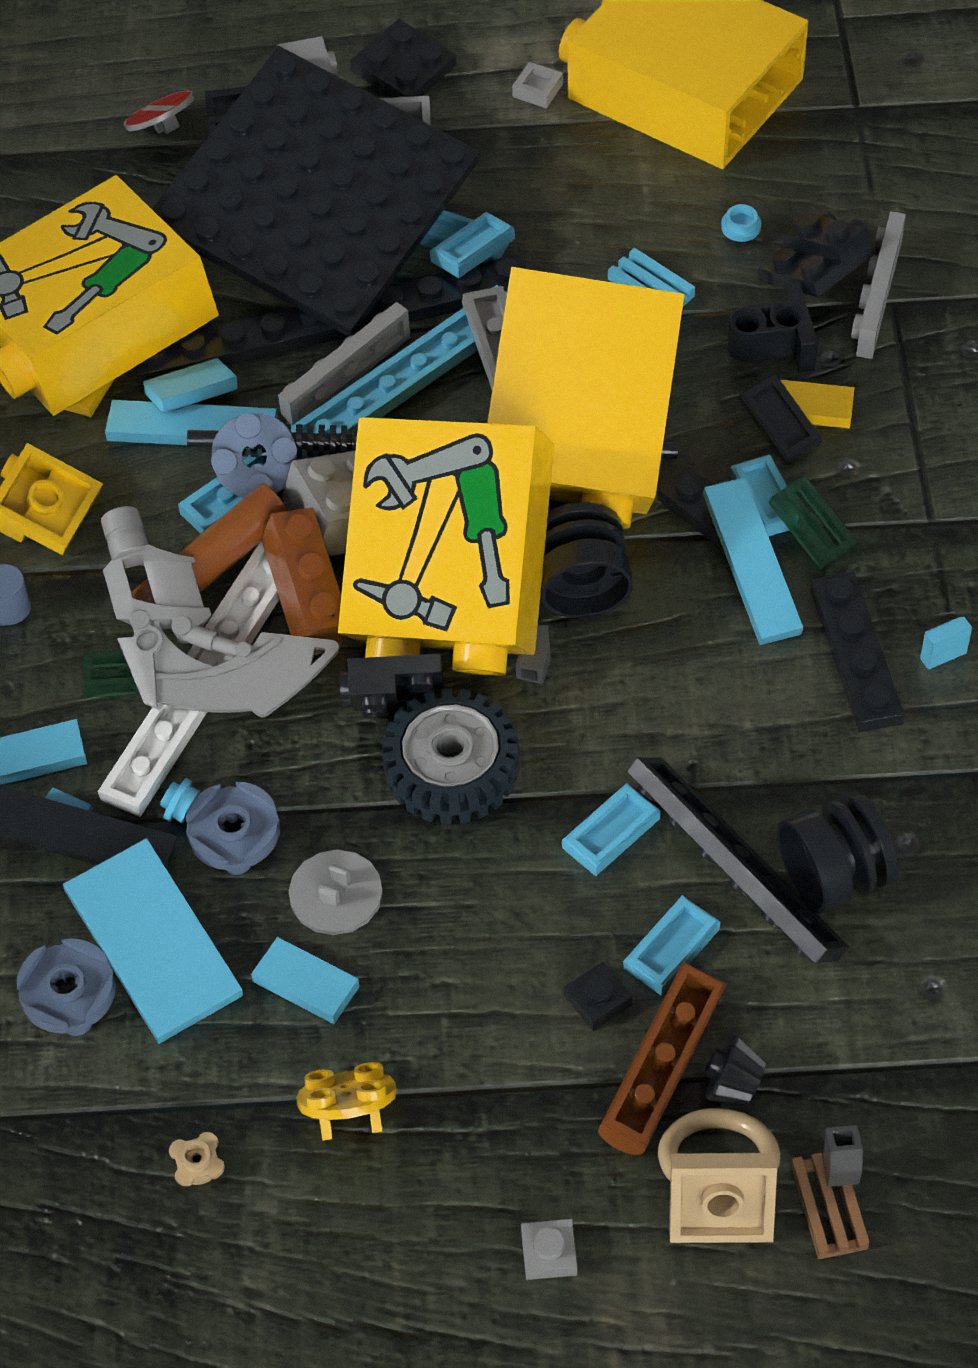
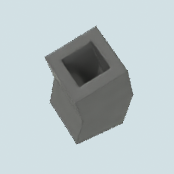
[515,624,550,684]
[822,1125,863,1187]

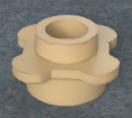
[169,1132,224,1186]

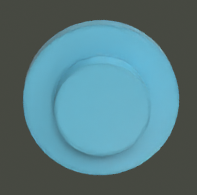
[721,204,761,242]
[160,778,201,823]

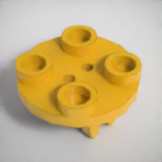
[296,1062,397,1141]

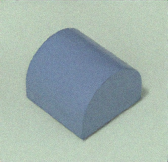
[0,564,31,626]

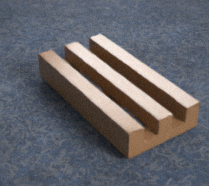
[791,1153,870,1260]

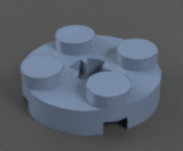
[211,413,297,498]
[186,782,281,875]
[17,938,116,1036]

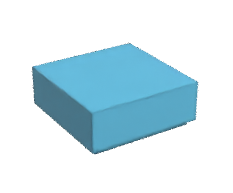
[920,616,972,670]

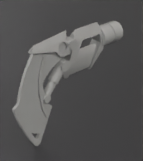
[101,506,339,717]

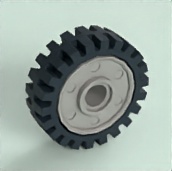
[383,688,519,824]

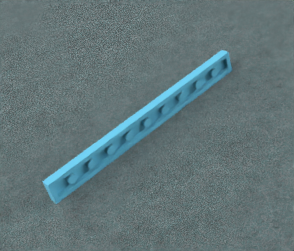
[178,285,507,533]

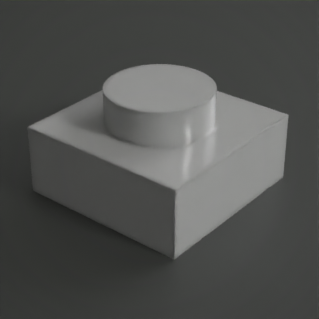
[512,62,563,108]
[521,1219,577,1280]

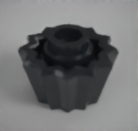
[703,1035,766,1105]

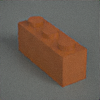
[262,507,344,652]

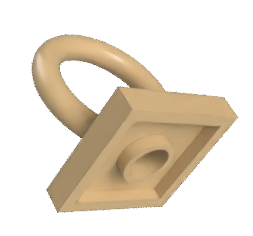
[658,1108,780,1243]

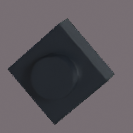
[564,962,632,1031]

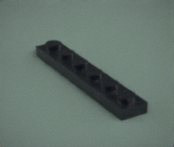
[627,757,849,964]

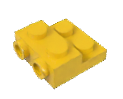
[0,443,103,555]

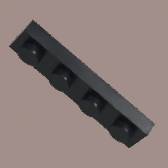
[810,571,905,732]

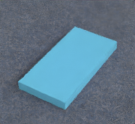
[63,838,243,1044]

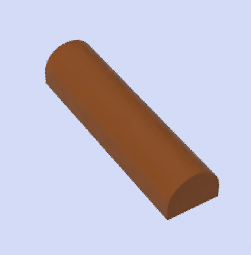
[131,483,288,604]
[598,962,727,1155]

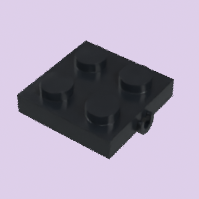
[350,19,457,98]

